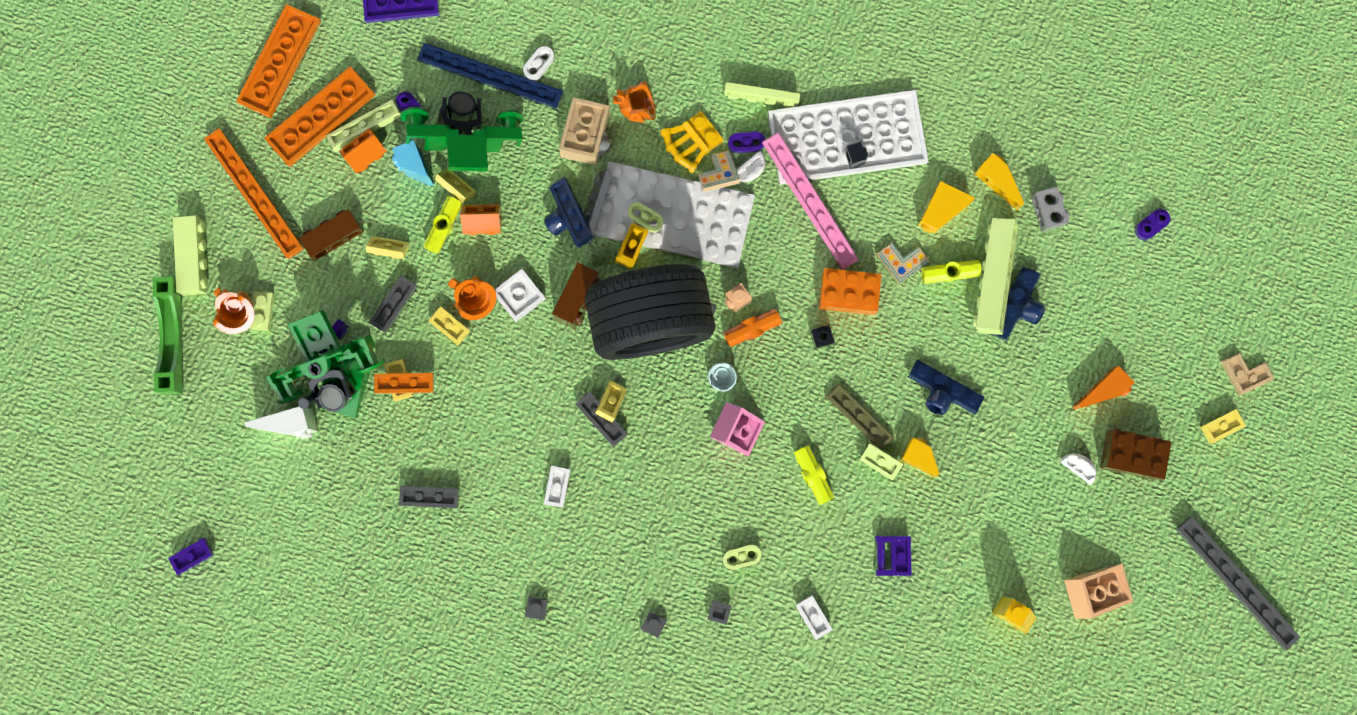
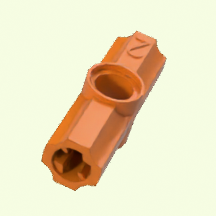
[723,309,782,347]

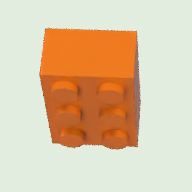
[818,268,881,315]

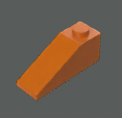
[1073,366,1135,410]

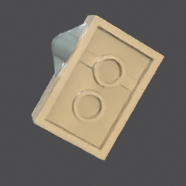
[559,97,610,166]

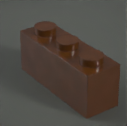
[299,209,364,261]

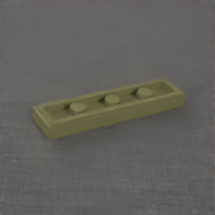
[825,383,895,450]

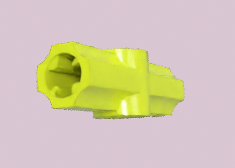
[423,196,463,254]
[921,260,982,284]
[794,445,834,505]

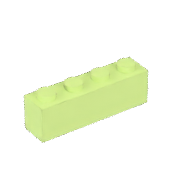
[173,216,208,296]

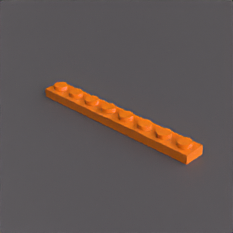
[204,128,304,260]

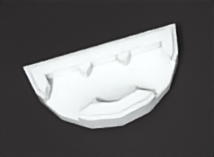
[737,151,765,182]
[1060,453,1096,485]

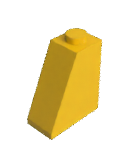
[918,181,975,233]
[992,597,1036,635]

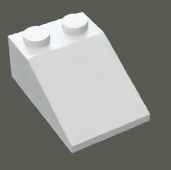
[245,407,318,439]

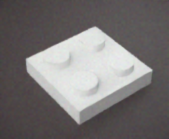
[495,269,546,322]

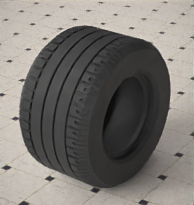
[585,264,715,360]

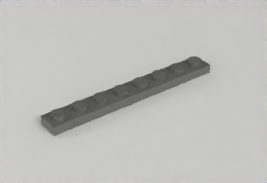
[1175,516,1301,650]

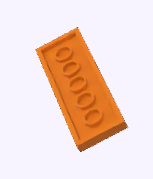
[236,4,321,119]
[264,66,376,167]

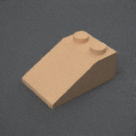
[1064,564,1133,619]

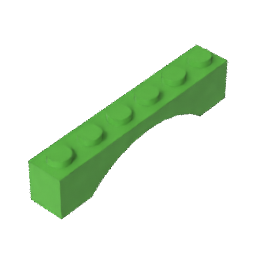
[153,277,183,395]

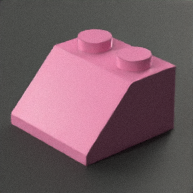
[710,402,765,456]

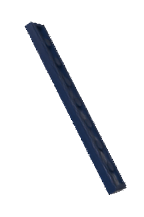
[417,43,563,109]

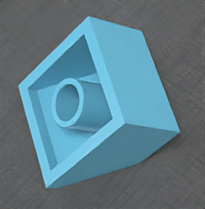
[392,140,434,186]

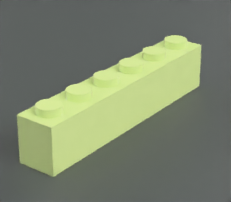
[974,218,1018,335]

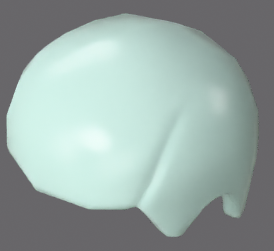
[708,362,737,392]

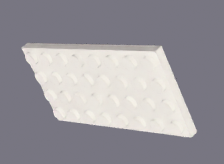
[768,90,928,185]
[593,162,755,268]

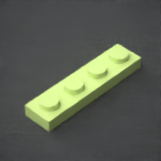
[724,82,800,108]
[326,100,400,152]

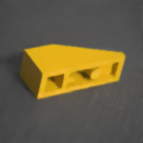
[974,153,1024,210]

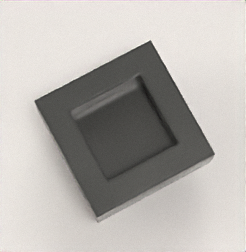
[525,597,548,620]
[707,600,732,625]
[641,611,667,638]

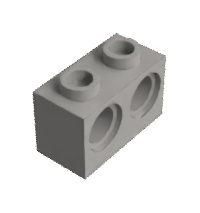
[1031,187,1069,232]

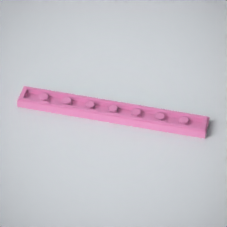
[762,132,859,270]

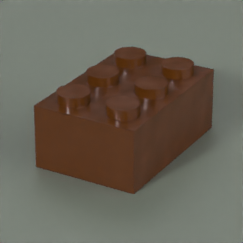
[552,262,601,330]
[1100,429,1172,481]

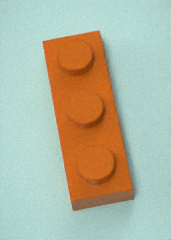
[374,373,434,394]

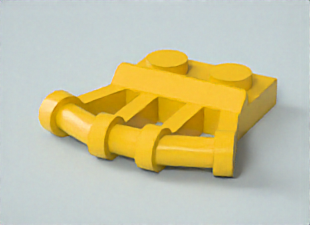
[660,111,724,174]

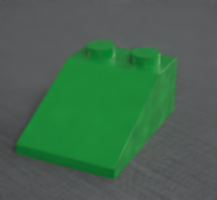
[322,356,371,418]

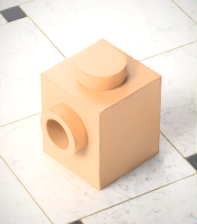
[724,283,752,313]

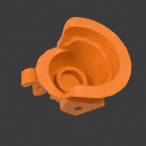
[613,81,656,123]
[447,276,497,320]
[213,287,254,334]

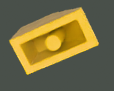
[614,223,649,269]
[900,437,939,477]

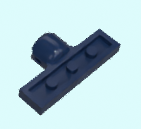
[544,177,594,248]
[990,266,1045,342]
[908,359,985,415]

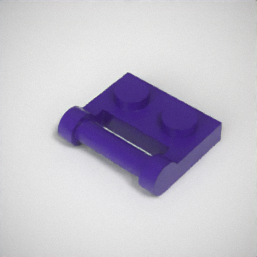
[875,536,912,576]

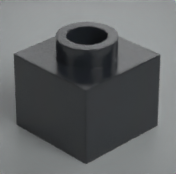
[844,142,868,169]
[810,325,835,350]

